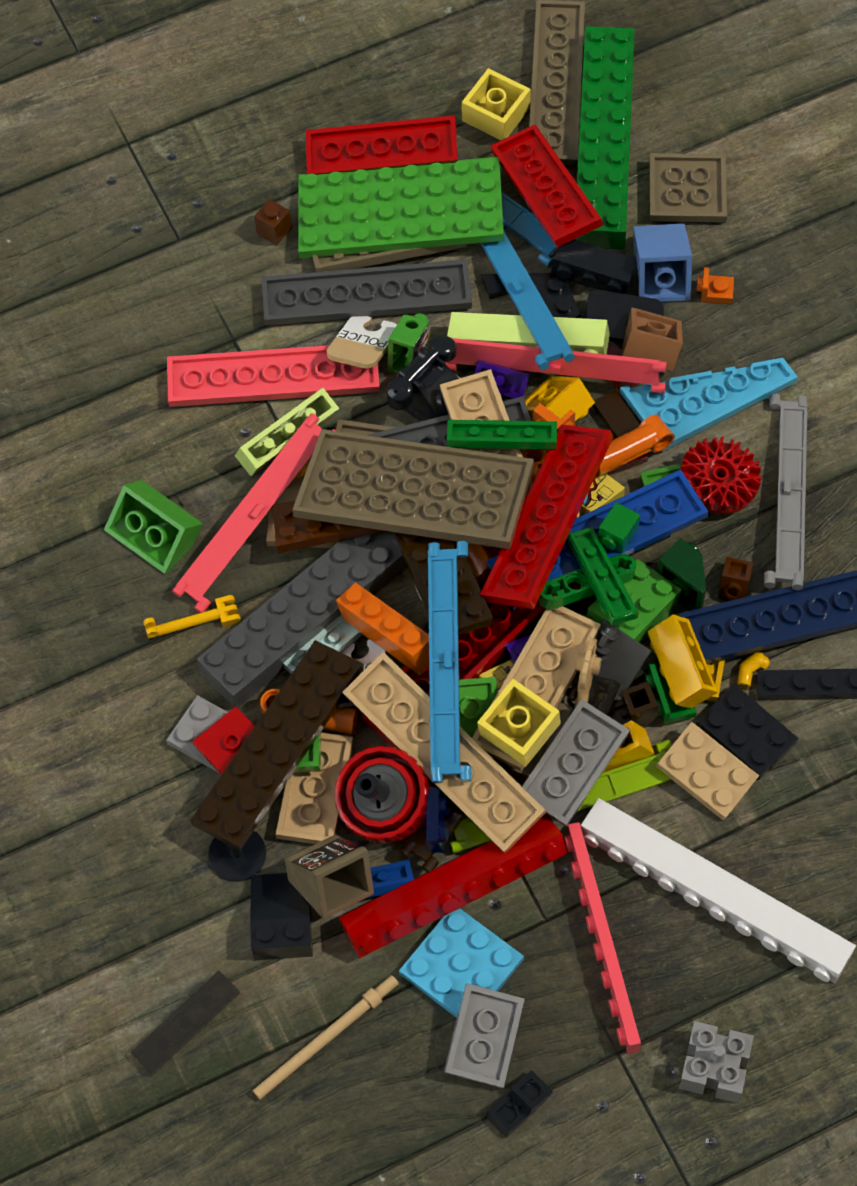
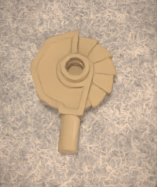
[575,637,602,708]

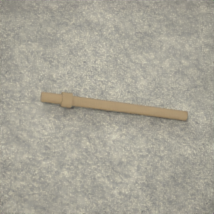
[252,975,399,1100]

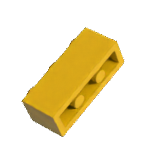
[647,615,718,709]

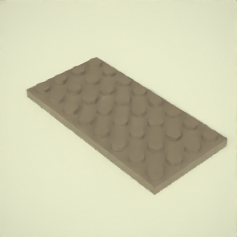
[292,429,534,549]

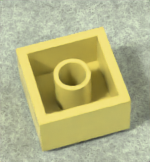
[462,68,531,140]
[477,679,561,767]

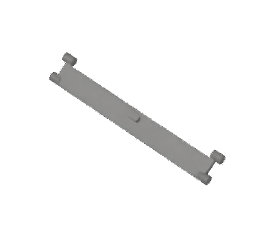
[764,394,808,590]

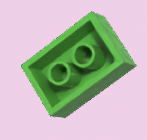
[586,559,682,644]

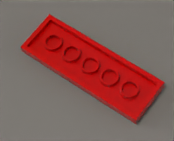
[305,115,458,175]
[491,124,603,248]

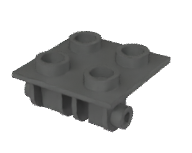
[579,620,651,698]

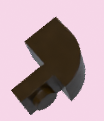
[596,681,658,728]

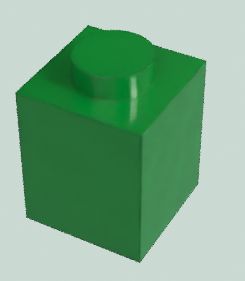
[598,502,640,553]

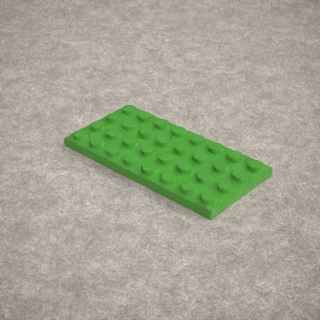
[298,157,504,259]

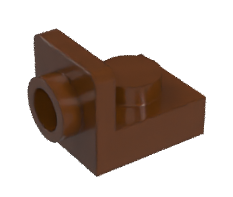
[718,557,754,600]

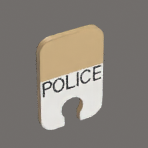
[327,316,397,369]

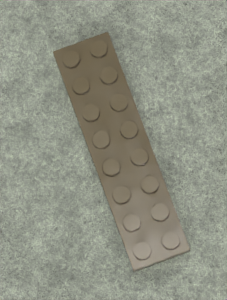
[529,0,585,166]

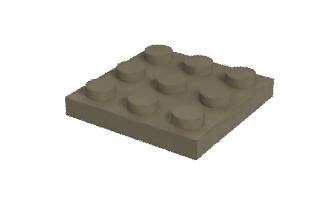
[649,153,727,223]

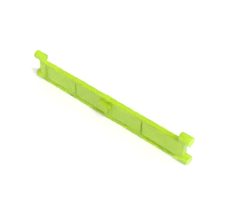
[450,740,672,854]

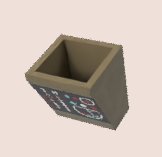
[285,835,374,919]

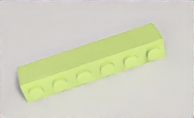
[447,312,610,354]

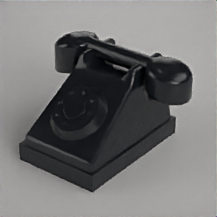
[386,335,459,422]

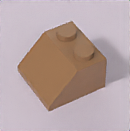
[622,307,683,371]

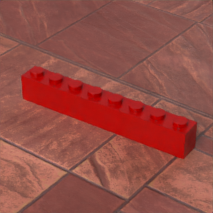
[339,814,568,959]

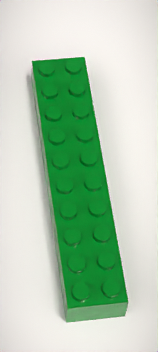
[576,26,635,250]

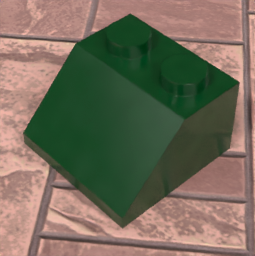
[657,538,706,611]

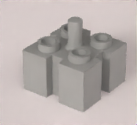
[679,1021,754,1103]

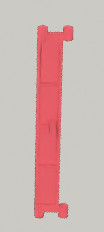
[445,338,667,394]
[172,413,336,613]

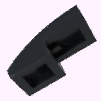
[485,1070,553,1138]

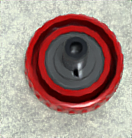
[334,745,434,844]

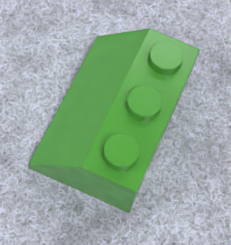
[104,480,203,574]

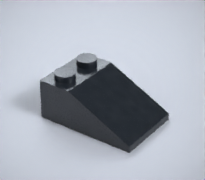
[250,873,313,961]

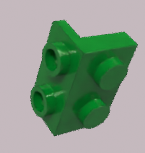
[644,663,697,725]

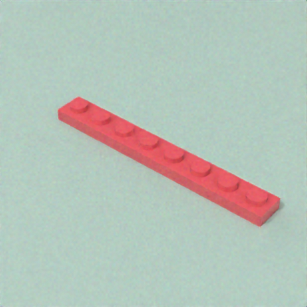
[563,822,641,1054]

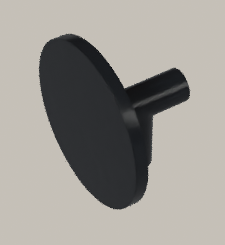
[208,831,267,882]

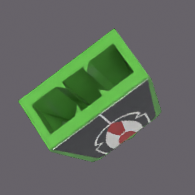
[387,313,429,375]

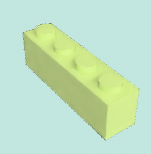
[235,388,339,477]

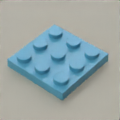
[399,908,524,1018]

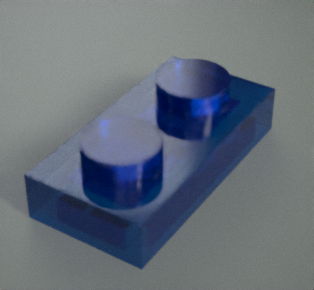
[426,787,449,853]

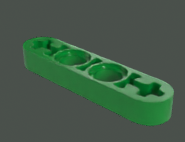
[538,554,636,610]

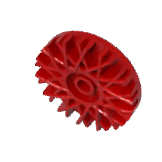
[680,437,762,514]

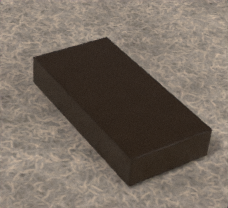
[592,390,640,439]

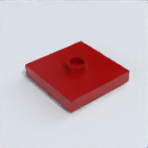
[192,706,255,775]

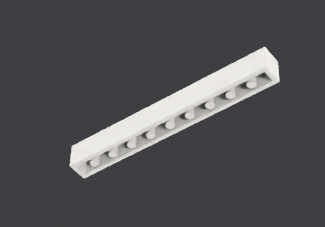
[581,798,856,984]

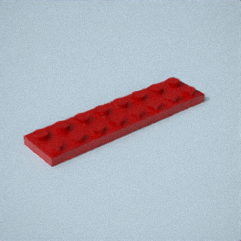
[480,424,613,609]

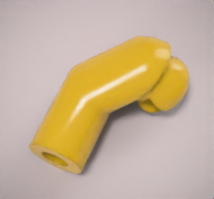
[737,652,770,689]

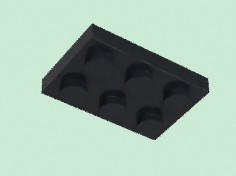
[696,684,798,780]

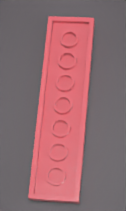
[167,345,380,407]

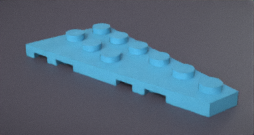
[620,358,798,452]

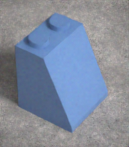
[633,223,692,302]

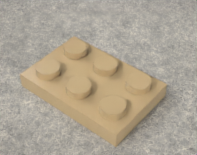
[656,722,759,821]

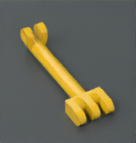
[143,595,241,639]

